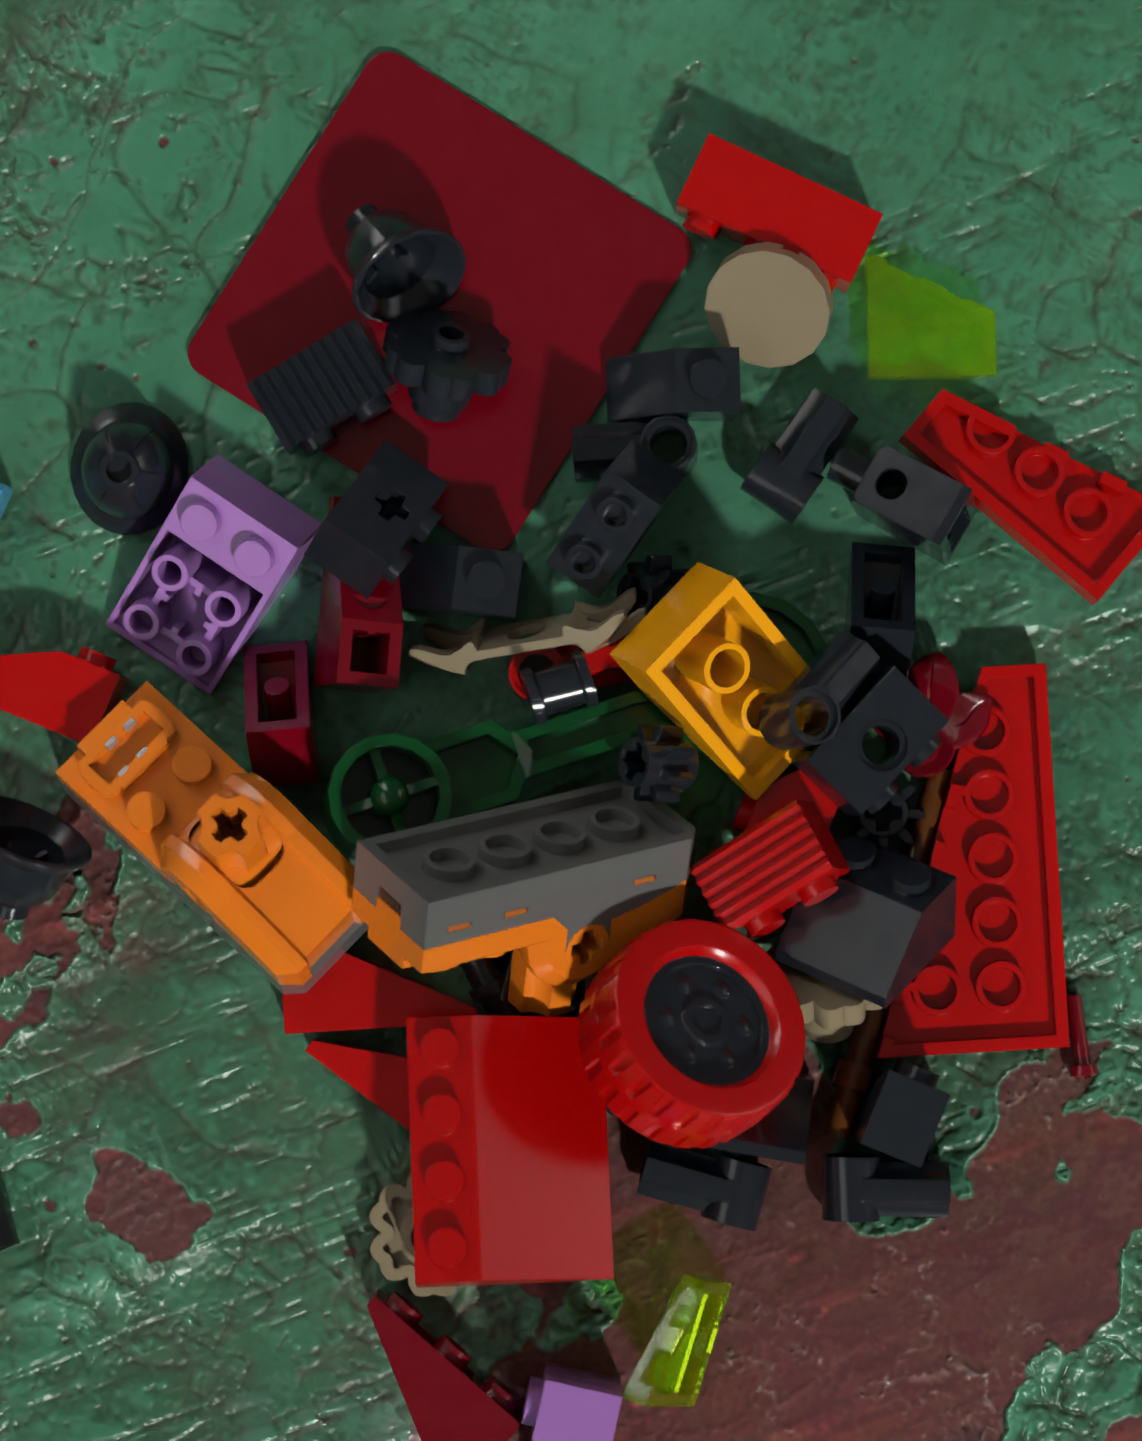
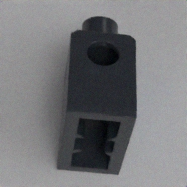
[827,445,977,566]

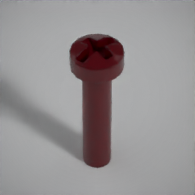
[1067,995,1098,1080]

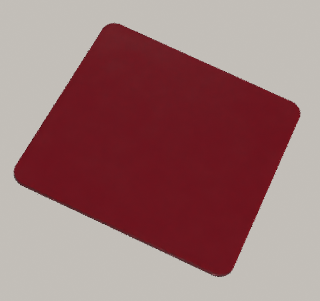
[188,52,691,551]

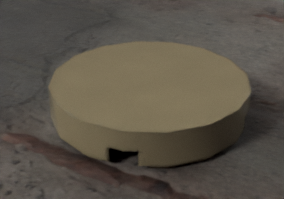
[705,242,834,368]

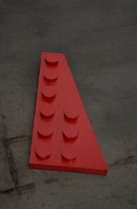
[876,663,1070,1058]

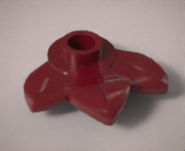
[872,651,992,778]

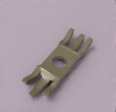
[407,587,647,675]

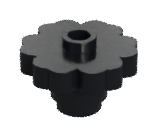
[382,308,513,422]

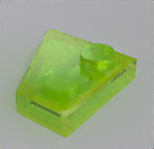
[865,255,997,381]
[622,1274,732,1407]

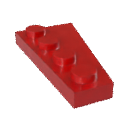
[899,389,1142,605]

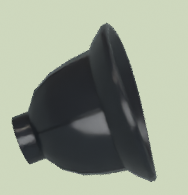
[345,204,466,323]
[71,402,189,535]
[0,796,93,920]

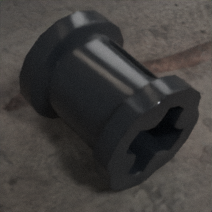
[520,650,599,726]

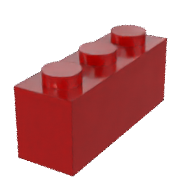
[675,133,883,293]

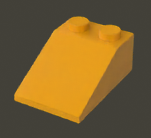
[609,562,807,800]

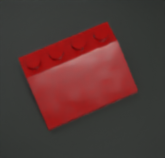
[406,1015,614,1288]

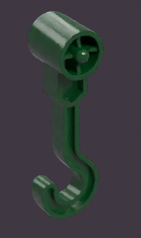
[322,592,826,861]

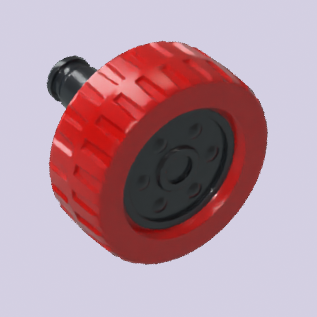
[578,919,806,1149]

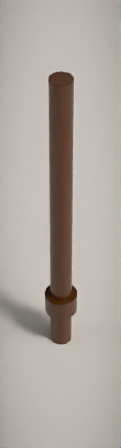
[824,769,952,1141]

